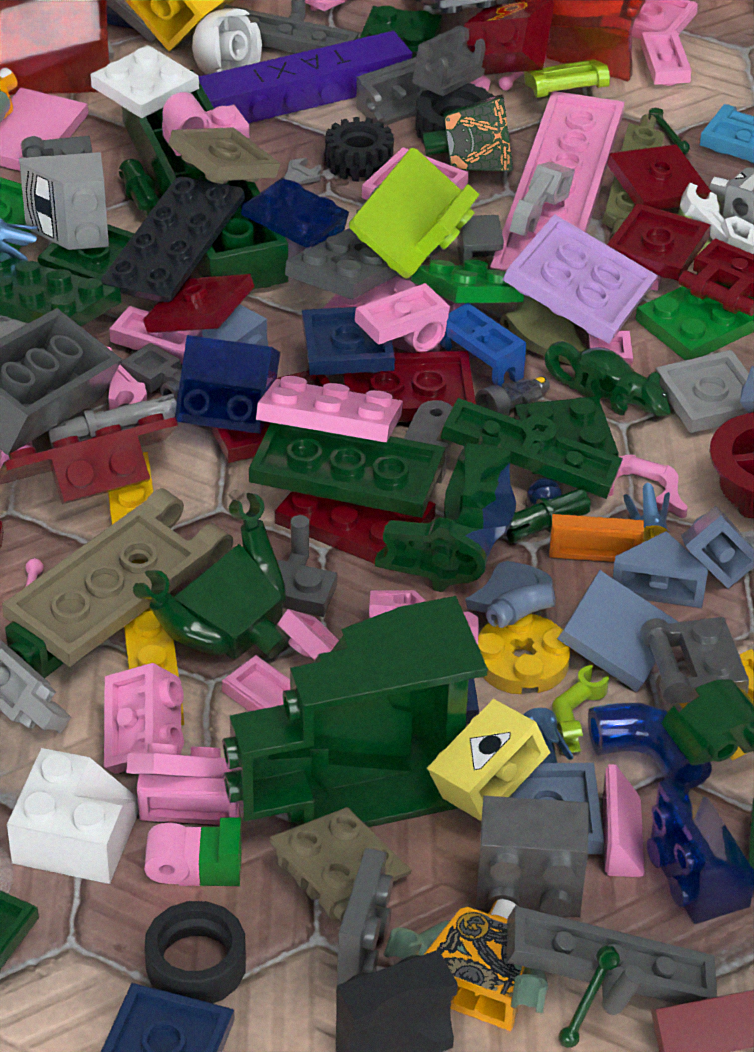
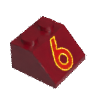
[464,0,555,75]

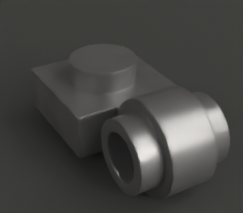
[121,343,203,407]

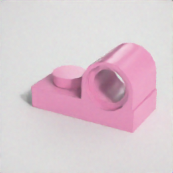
[162,92,250,156]
[355,283,450,352]

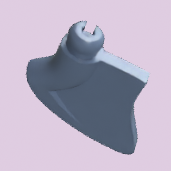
[465,561,556,628]

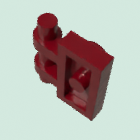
[679,238,754,316]

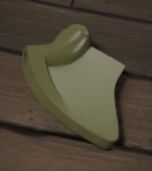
[500,295,586,364]

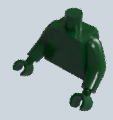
[133,493,289,659]

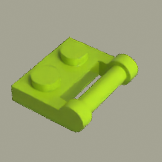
[524,59,610,98]

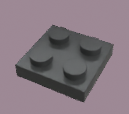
[337,848,393,985]

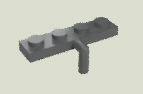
[223,0,359,54]
[507,906,717,1015]

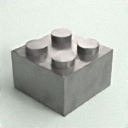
[476,796,589,917]

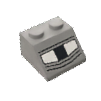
[19,152,109,250]

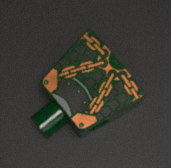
[423,95,513,171]

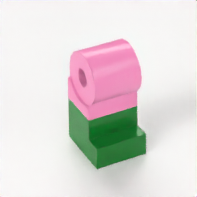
[144,817,242,886]

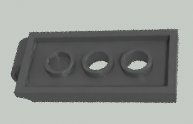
[285,185,442,300]

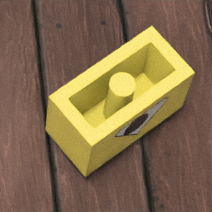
[427,698,550,822]

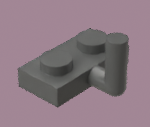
[277,515,337,617]

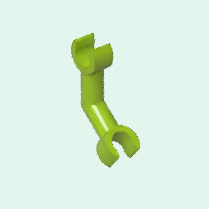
[552,665,609,754]

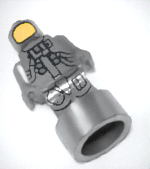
[475,376,550,416]

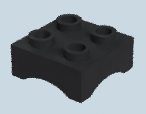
[336,949,458,1052]

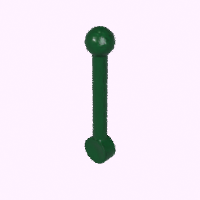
[648,108,690,155]
[558,945,620,1048]

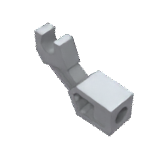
[510,162,575,236]

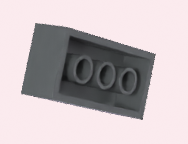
[0,308,123,455]

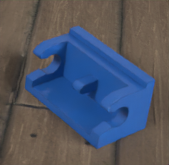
[440,303,526,387]

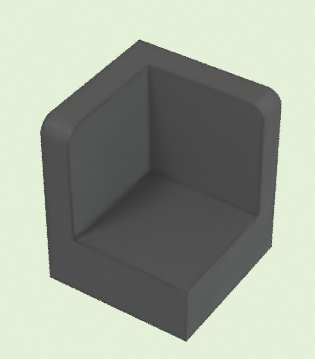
[457,215,504,265]

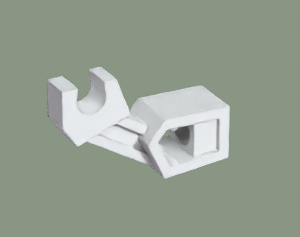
[680,183,754,254]

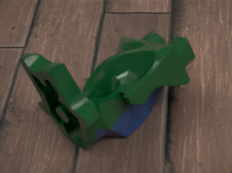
[375,435,517,592]

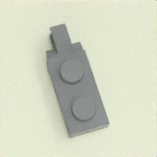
[0,640,71,733]

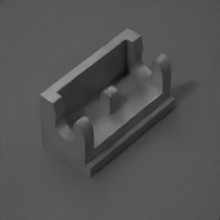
[412,25,485,96]
[356,57,428,126]

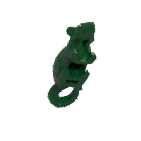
[545,341,671,416]

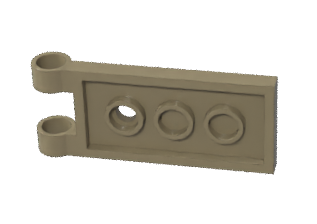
[2,488,233,667]

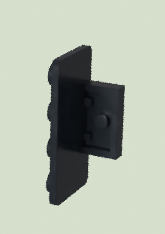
[101,177,245,302]

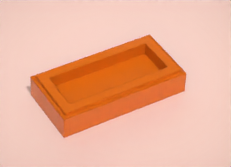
[549,514,644,562]

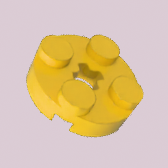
[478,613,570,694]

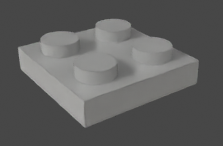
[655,350,749,433]

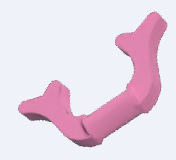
[608,455,688,518]

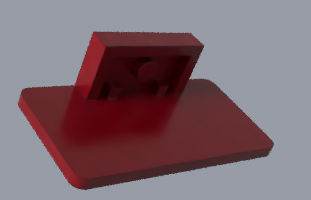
[0,413,178,505]

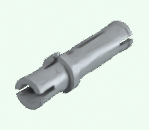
[47,393,180,448]

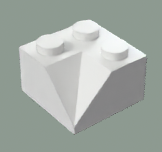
[7,748,139,884]

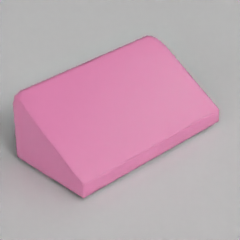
[602,764,645,877]

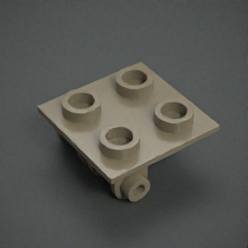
[269,807,412,922]

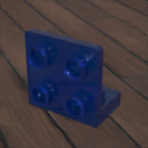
[241,177,349,248]

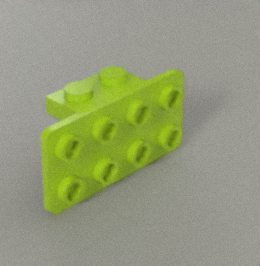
[349,148,480,279]

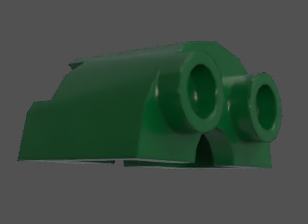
[661,679,754,766]

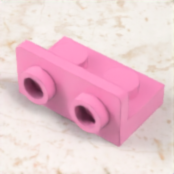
[104,663,184,774]

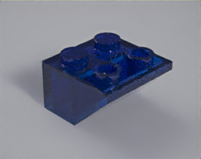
[175,335,281,434]
[647,779,754,925]

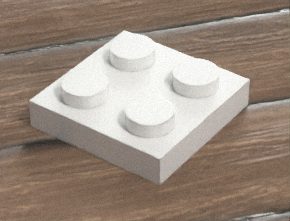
[91,45,199,118]

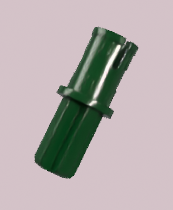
[119,159,159,216]
[506,489,591,543]

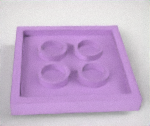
[502,214,658,344]

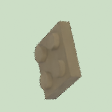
[168,127,280,184]

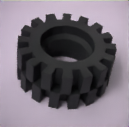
[325,117,394,182]

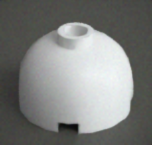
[192,8,262,75]

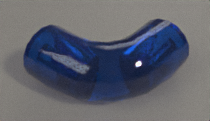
[588,703,712,791]

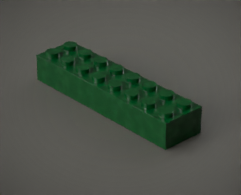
[122,70,289,290]

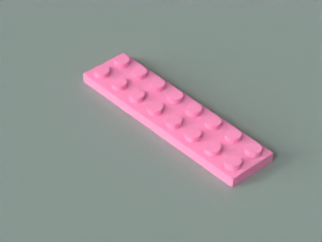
[490,91,625,272]

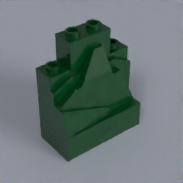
[222,596,488,828]

